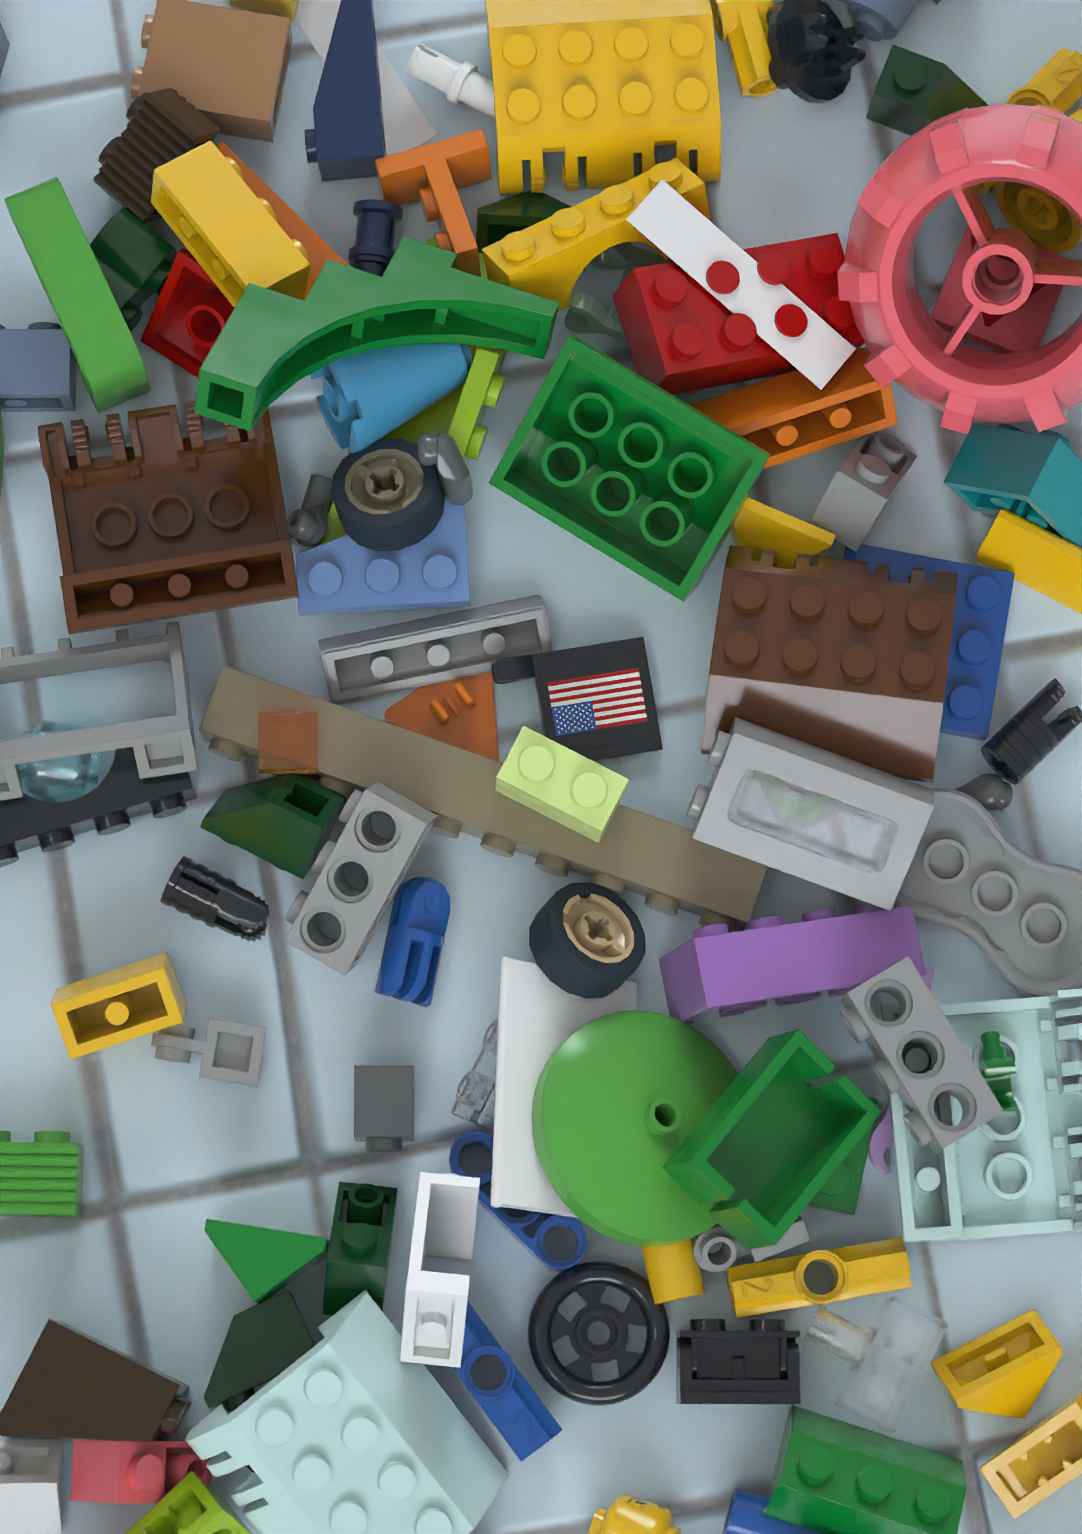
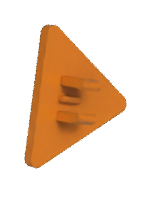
[384,656,499,762]

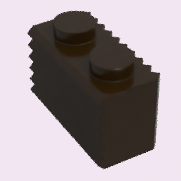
[93,88,220,224]

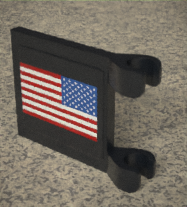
[491,637,663,761]

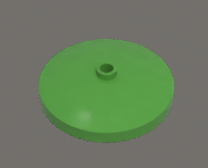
[532,1010,738,1247]

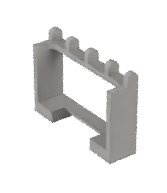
[0,621,198,801]

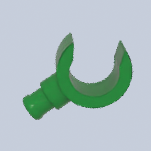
[979,1031,1018,1112]

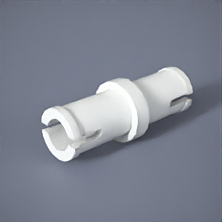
[406,42,495,119]

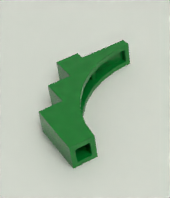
[195,236,559,431]

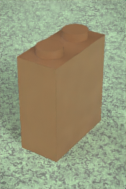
[131,0,293,143]

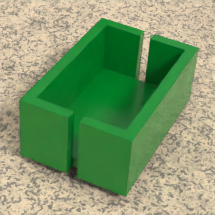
[662,1029,882,1250]

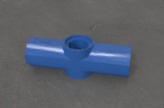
[452,1301,563,1462]

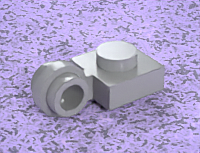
[151,1018,267,1087]
[693,1215,810,1272]

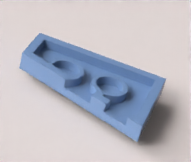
[295,498,471,616]

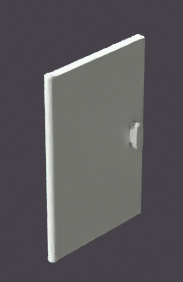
[491,957,637,1218]

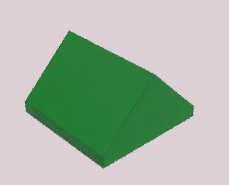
[204,1219,329,1304]

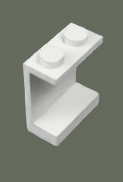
[400,1172,480,1368]

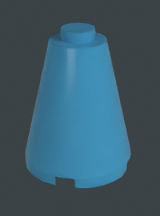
[310,343,473,454]

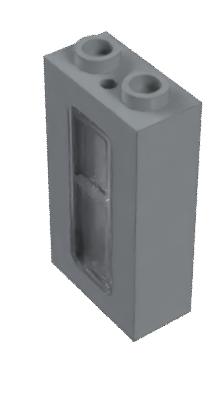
[686,717,935,911]

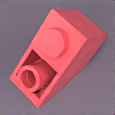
[70,1439,212,1503]

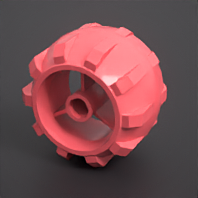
[838,104,1082,434]

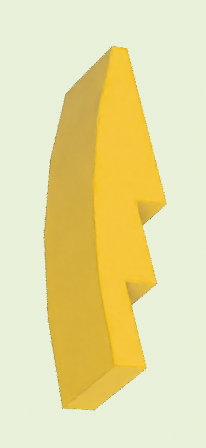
[979,1391,1082,1519]

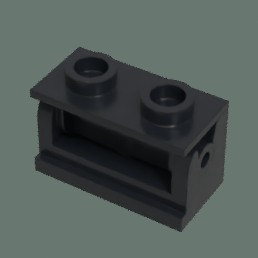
[676,1319,801,1404]

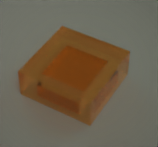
[258,711,318,774]

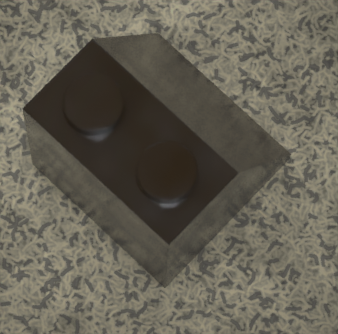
[0,1319,192,1441]

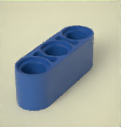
[449,1131,588,1271]

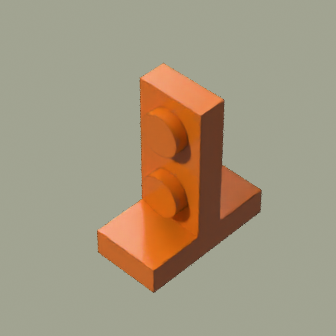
[375,129,492,277]

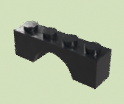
[0,747,197,867]

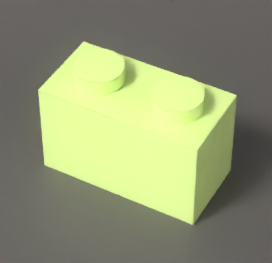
[495,726,629,843]

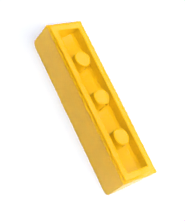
[976,509,1082,614]

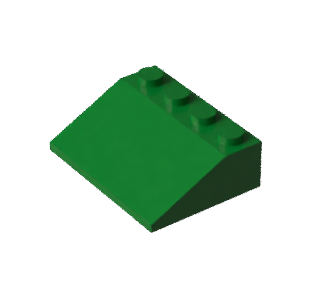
[488,334,770,602]

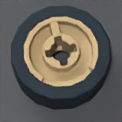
[529,882,646,999]

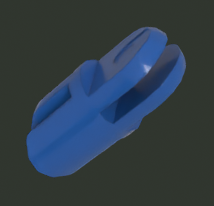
[375,877,450,1007]

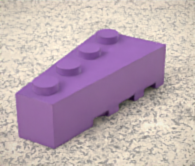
[659,903,926,1024]

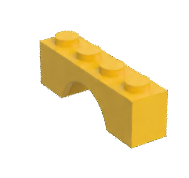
[482,158,711,312]

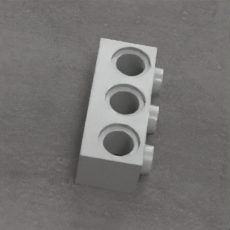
[284,781,438,976]
[840,956,1004,1153]

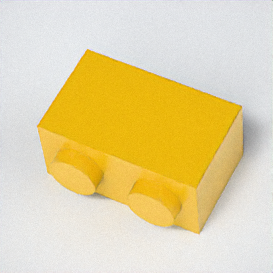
[51,952,187,1060]

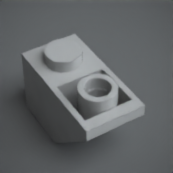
[808,432,917,552]

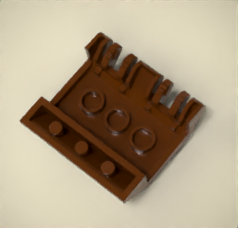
[38,401,299,635]
[701,545,958,783]

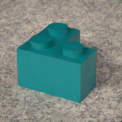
[943,423,1082,548]

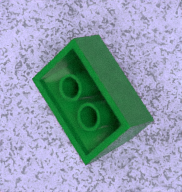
[763,1405,967,1534]

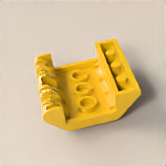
[485,0,721,195]

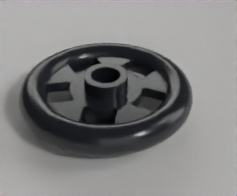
[528,1261,670,1406]

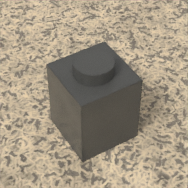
[354,1065,414,1152]

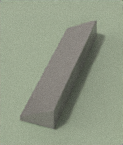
[318,595,553,704]

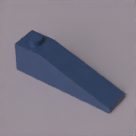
[304,0,387,182]

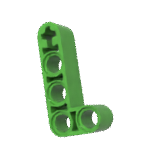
[4,177,151,413]

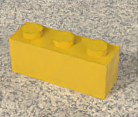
[151,140,311,308]

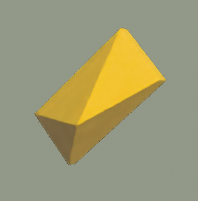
[729,498,836,569]
[930,1309,1063,1419]

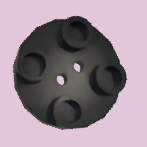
[766,0,866,104]

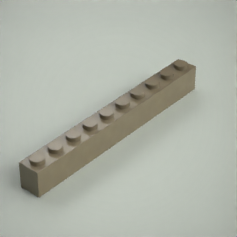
[199,665,768,933]

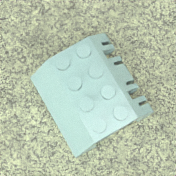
[880,989,1082,1242]
[185,1290,509,1534]

